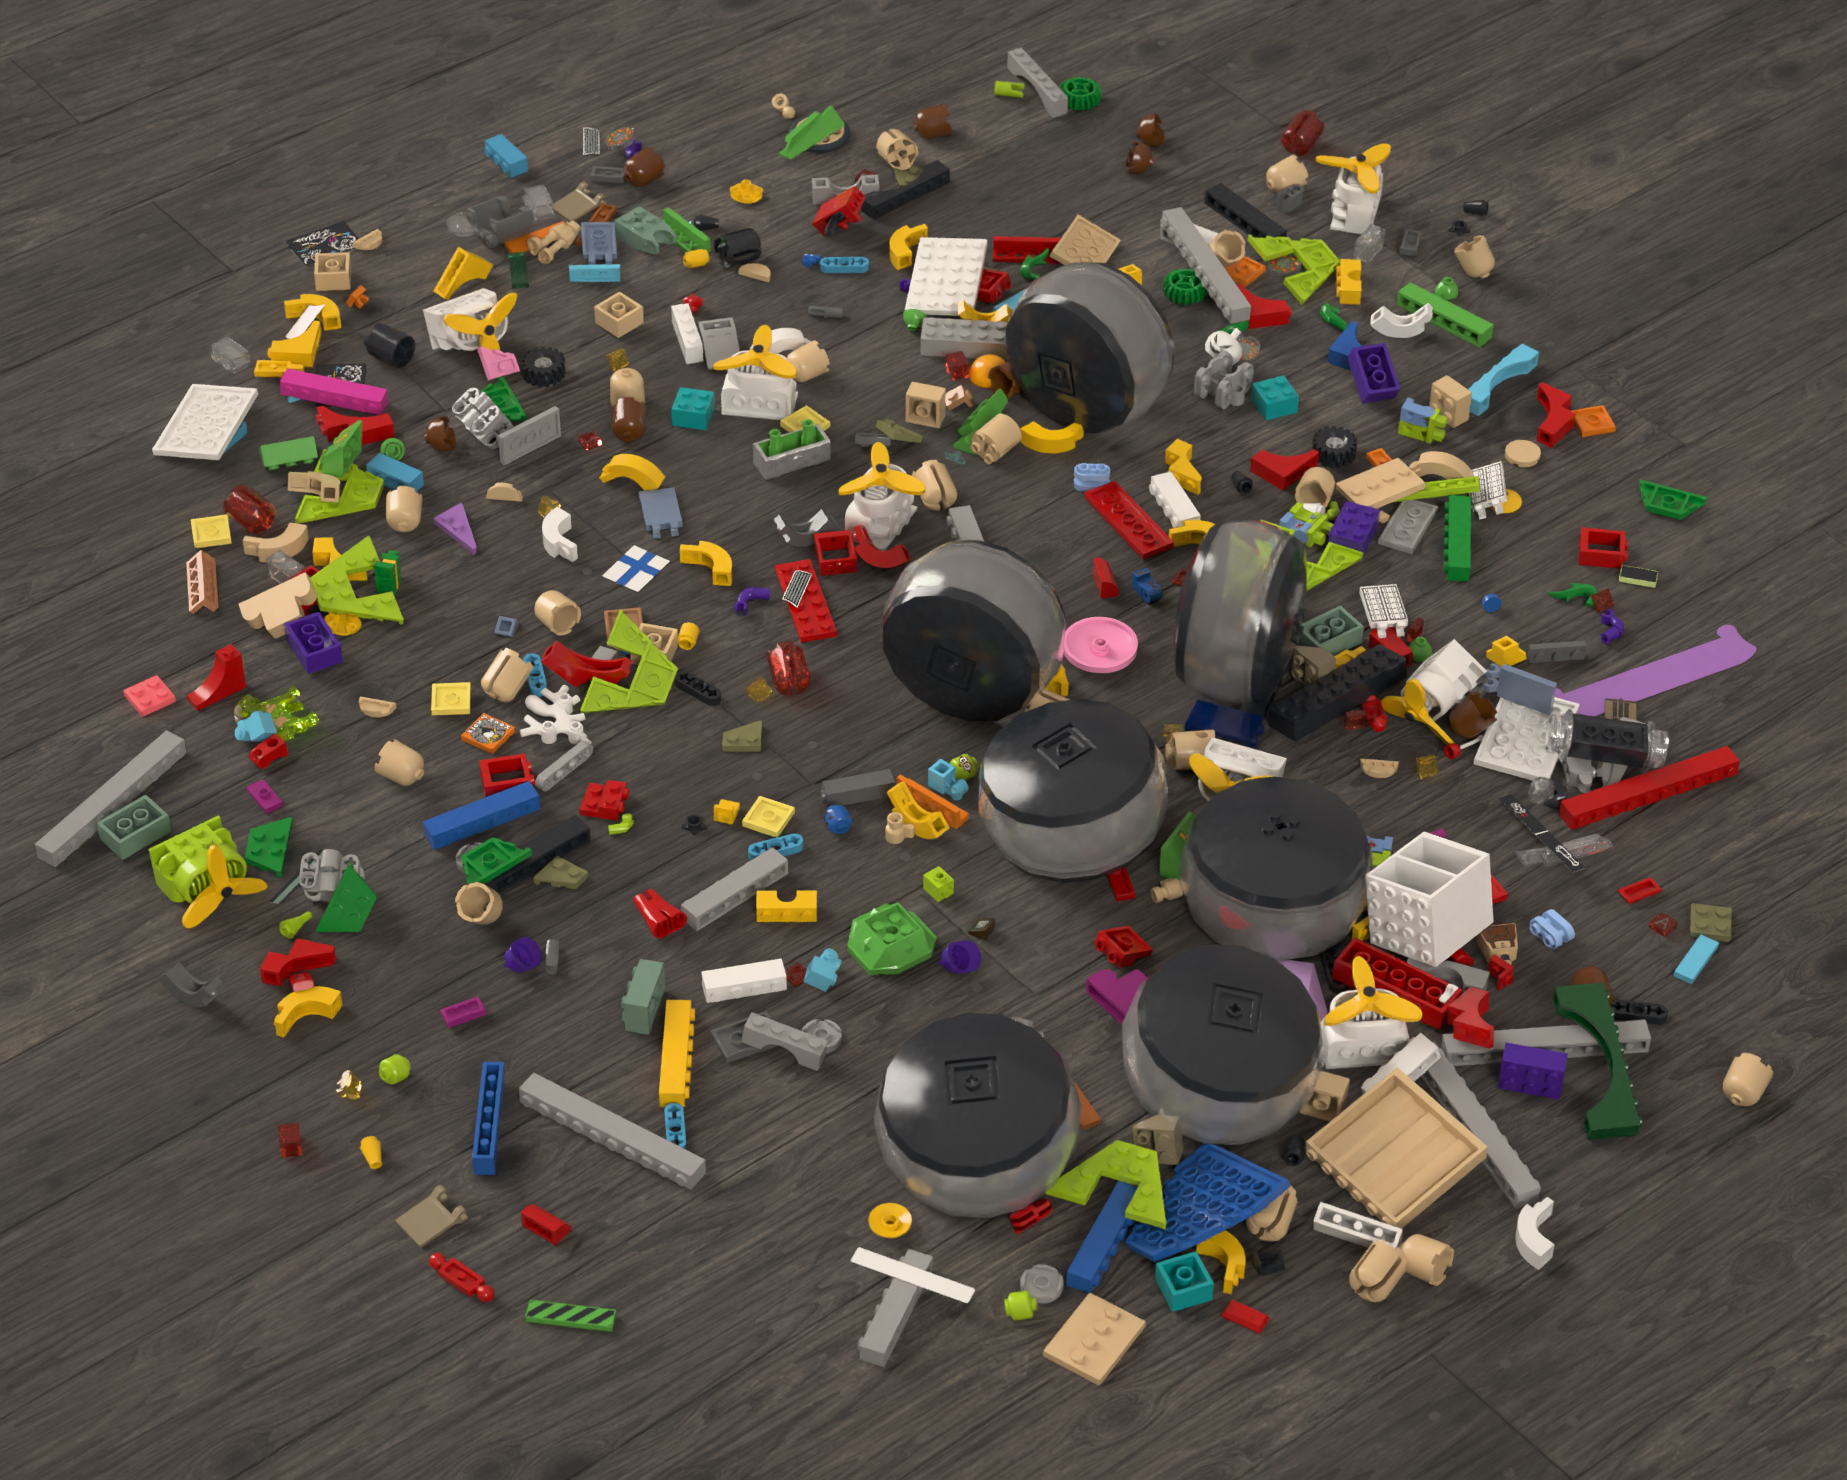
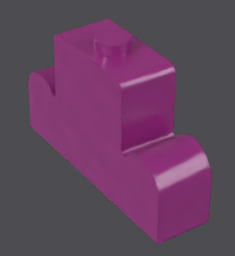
[1086,969,1148,1033]

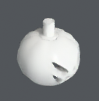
[1205,328,1242,366]

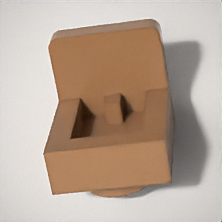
[946,385,973,410]

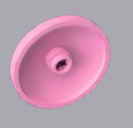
[1063,617,1138,673]

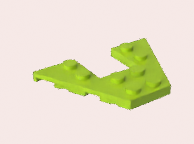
[1247,235,1340,305]
[295,449,385,524]
[1260,520,1364,590]
[310,536,404,624]
[580,609,678,713]
[1045,1140,1166,1229]

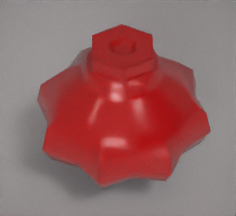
[683,294,703,313]

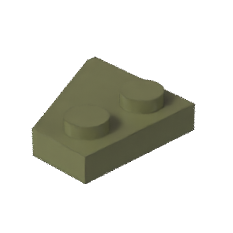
[892,166,923,188]
[875,419,923,443]
[722,721,762,752]
[533,856,588,889]

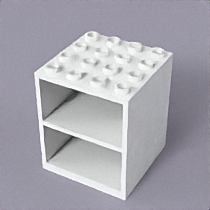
[1365,832,1493,967]

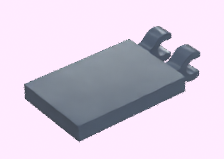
[581,222,617,265]
[639,487,682,539]
[1484,663,1557,715]

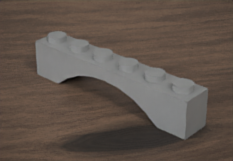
[1007,48,1068,118]

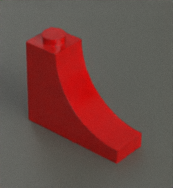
[1237,284,1291,329]
[1250,449,1319,491]
[187,644,246,711]

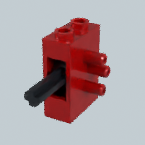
[812,186,866,237]

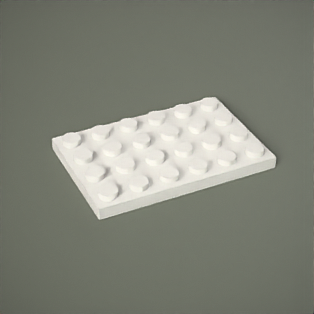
[905,237,988,316]
[152,384,258,460]
[1474,697,1580,785]

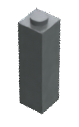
[820,769,895,808]

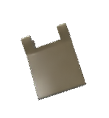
[550,181,606,222]
[395,1185,468,1248]

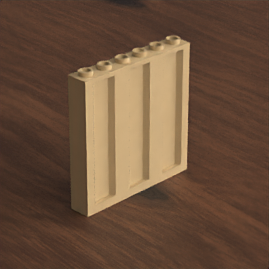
[1306,1067,1488,1229]

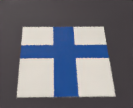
[602,546,670,592]

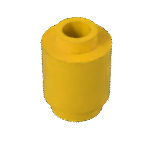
[683,249,709,269]
[678,623,700,650]

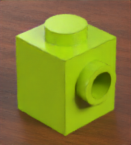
[923,866,954,902]

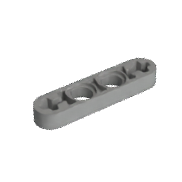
[535,741,593,792]

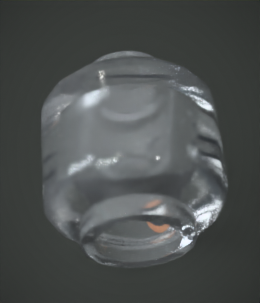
[1528,776,1555,805]

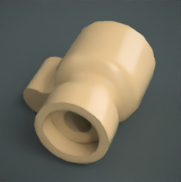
[885,812,914,844]
[1150,878,1183,903]

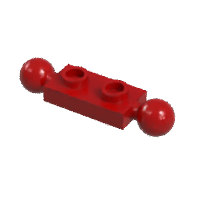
[1362,695,1387,732]
[429,1253,494,1302]

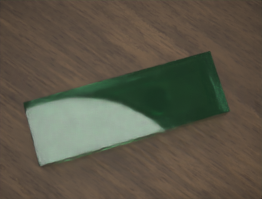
[508,252,529,289]

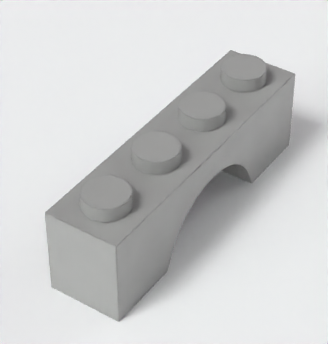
[812,175,879,205]
[1407,957,1490,994]
[741,1012,828,1071]

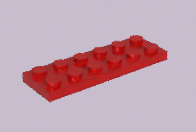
[1084,481,1174,559]
[775,559,837,643]

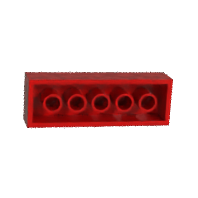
[1332,937,1462,1030]

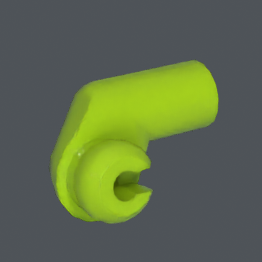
[1324,501,1340,522]
[608,814,634,835]

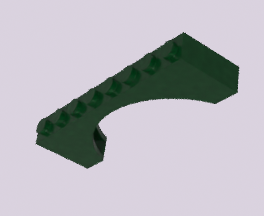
[1552,982,1642,1140]

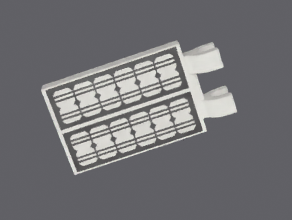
[1469,461,1507,520]
[1360,584,1408,638]

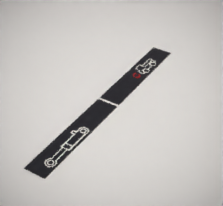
[1499,795,1585,872]

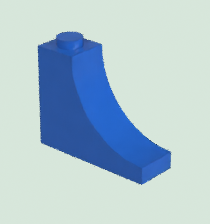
[1328,321,1361,371]

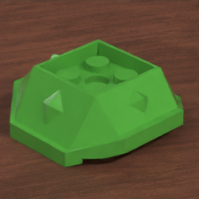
[847,902,937,976]

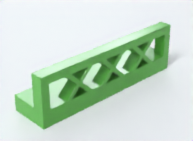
[662,207,711,253]

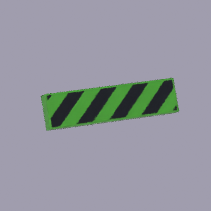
[525,1300,616,1332]

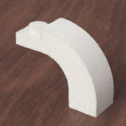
[1371,303,1433,338]
[750,328,810,353]
[542,507,578,562]
[1515,1197,1554,1270]

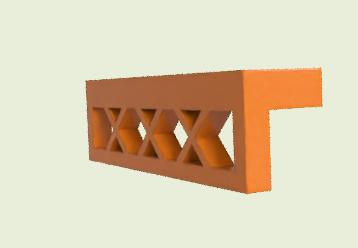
[897,774,969,829]

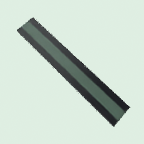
[269,849,325,904]

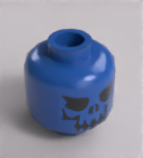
[824,805,852,834]

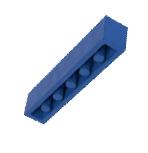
[423,781,540,850]
[472,1062,506,1175]
[1067,1181,1138,1293]

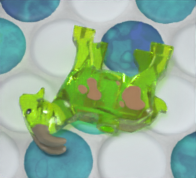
[234,686,319,741]

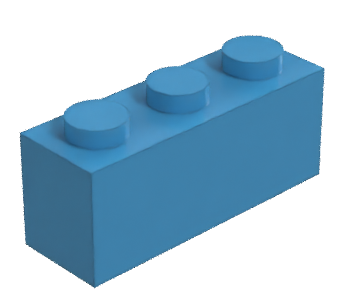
[484,134,528,178]
[366,453,424,492]

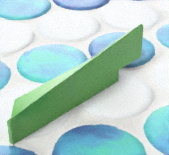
[779,106,845,159]
[953,389,1008,455]

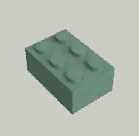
[1296,605,1364,656]
[97,795,171,860]
[621,959,665,1035]

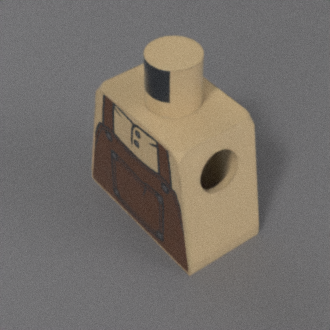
[1476,923,1518,964]

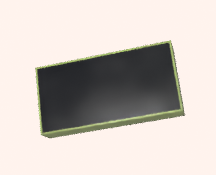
[1619,565,1658,588]

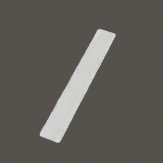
[851,1247,975,1303]

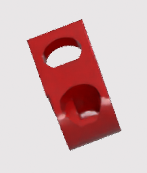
[249,734,289,769]

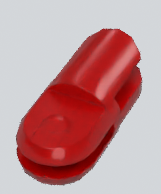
[1009,1198,1053,1234]

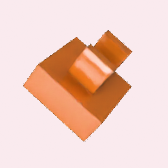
[346,285,369,309]

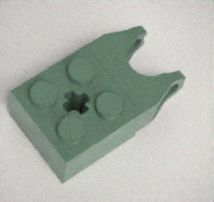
[614,206,677,254]

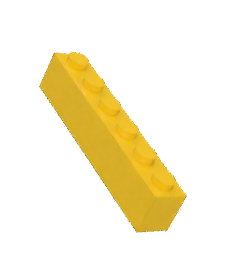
[659,1000,695,1107]

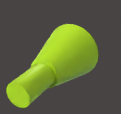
[279,911,312,939]

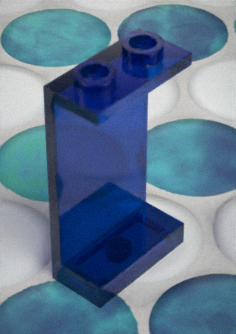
[1185,700,1265,749]

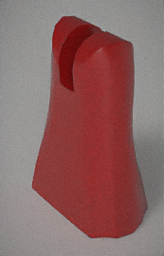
[633,889,687,939]

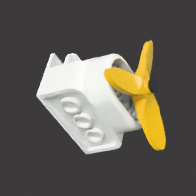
[1316,144,1391,235]
[423,288,517,351]
[713,325,798,420]
[839,442,926,551]
[1381,639,1487,745]
[1189,737,1287,802]
[1321,956,1422,1069]

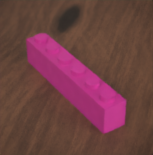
[280,368,388,415]

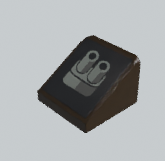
[968,918,995,941]

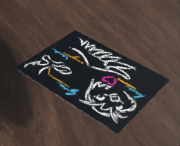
[285,221,359,267]
[315,363,367,408]

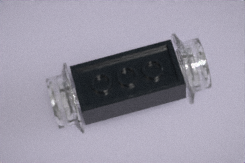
[1545,709,1669,774]

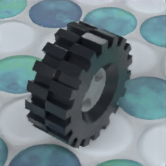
[521,347,566,387]
[1312,426,1357,468]

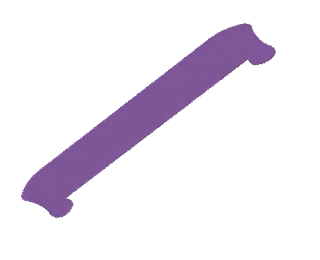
[1555,625,1756,716]

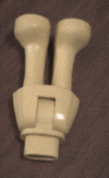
[527,220,581,264]

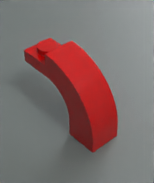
[853,525,913,569]

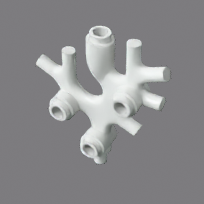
[520,685,592,744]

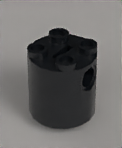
[364,323,415,368]

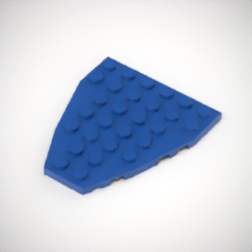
[1125,1141,1291,1262]

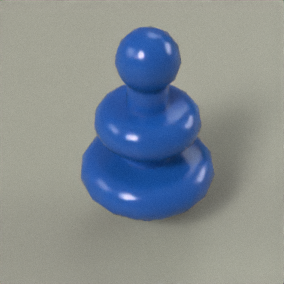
[802,254,821,268]

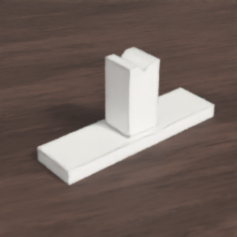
[1439,983,1458,1003]

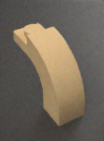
[1409,451,1473,480]
[288,471,340,502]
[243,523,309,562]

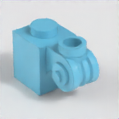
[235,711,277,742]
[928,759,969,800]
[804,948,842,992]

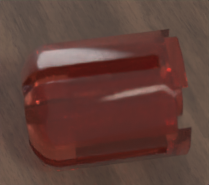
[1281,110,1325,156]
[223,484,275,534]
[766,641,811,696]

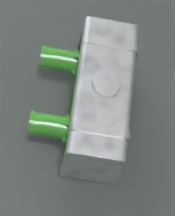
[753,419,831,480]

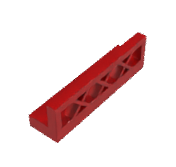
[993,236,1061,264]

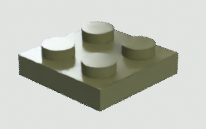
[1689,903,1732,942]

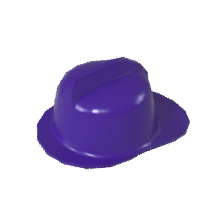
[504,937,542,973]
[938,940,982,974]

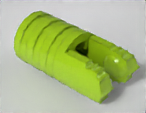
[994,81,1025,98]

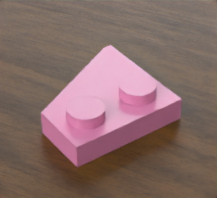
[477,346,520,380]

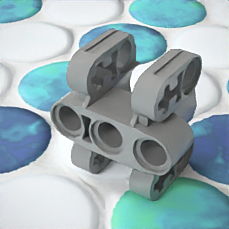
[1194,351,1254,410]
[452,388,514,450]
[299,849,365,903]

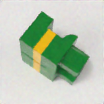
[374,550,401,595]

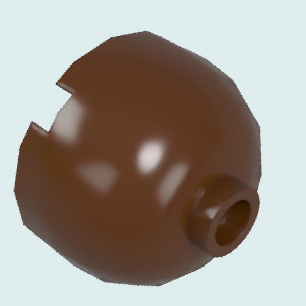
[1136,114,1165,147]
[1125,140,1154,174]
[424,416,456,452]

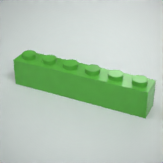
[1396,282,1494,348]

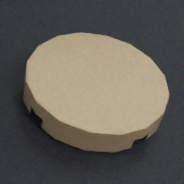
[1505,440,1541,467]

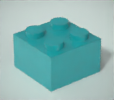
[1251,376,1299,421]
[671,387,715,430]
[1155,1251,1214,1312]

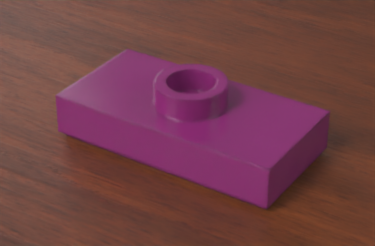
[246,779,283,814]
[440,997,486,1028]

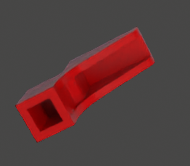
[260,938,337,987]

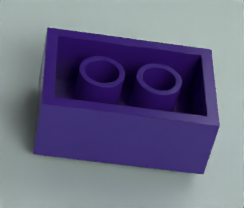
[1347,343,1400,404]
[1328,501,1380,559]
[284,612,343,674]
[1498,1042,1568,1100]

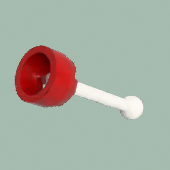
[1444,735,1484,760]

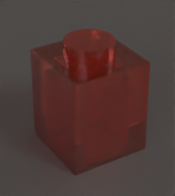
[946,351,969,380]
[278,1122,303,1158]

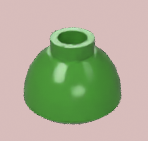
[1435,277,1459,300]
[903,309,927,331]
[380,438,405,461]
[1408,637,1432,662]

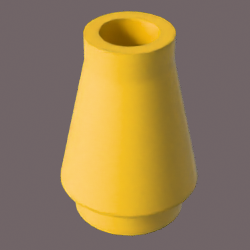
[360,1136,382,1169]

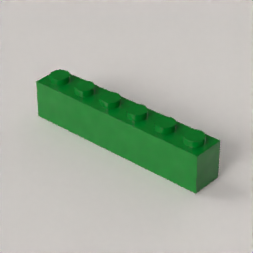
[1443,495,1471,582]

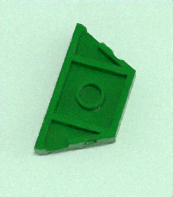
[480,376,527,421]
[1639,480,1707,520]
[244,817,293,877]
[461,837,532,885]
[316,863,378,932]

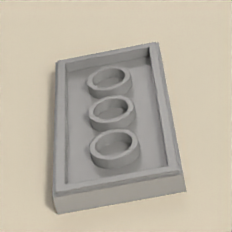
[498,406,561,466]
[1378,499,1438,554]

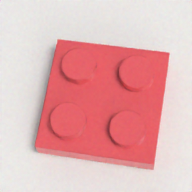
[123,675,176,717]

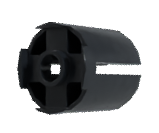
[714,227,762,268]

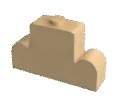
[239,572,317,639]

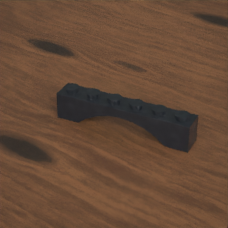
[861,160,950,220]

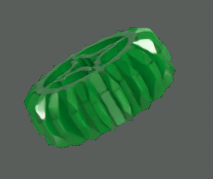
[1059,76,1102,111]
[1163,268,1208,305]

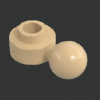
[772,94,795,119]

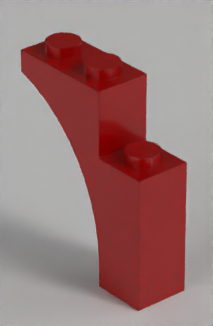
[1536,382,1576,448]
[315,406,395,445]
[1368,602,1413,667]
[541,641,632,688]
[1447,987,1494,1049]

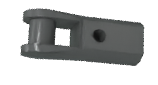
[546,939,559,975]

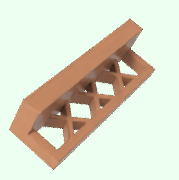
[186,550,218,614]

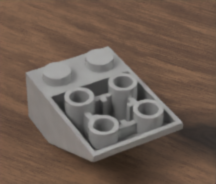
[698,318,740,370]

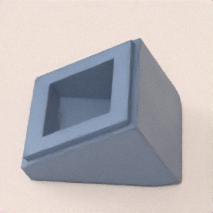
[494,616,519,637]

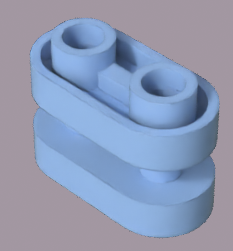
[1074,463,1110,492]
[1529,909,1575,949]

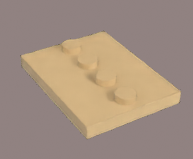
[1050,215,1121,266]
[1336,458,1425,509]
[1043,1293,1146,1386]

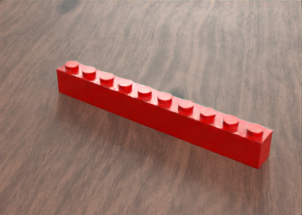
[1559,746,1740,830]

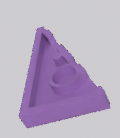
[433,503,477,554]

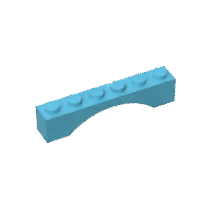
[1468,344,1539,416]

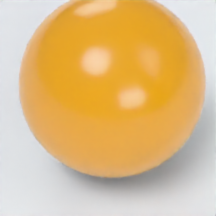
[969,354,1006,389]

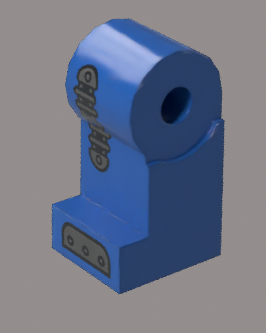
[1132,568,1163,604]

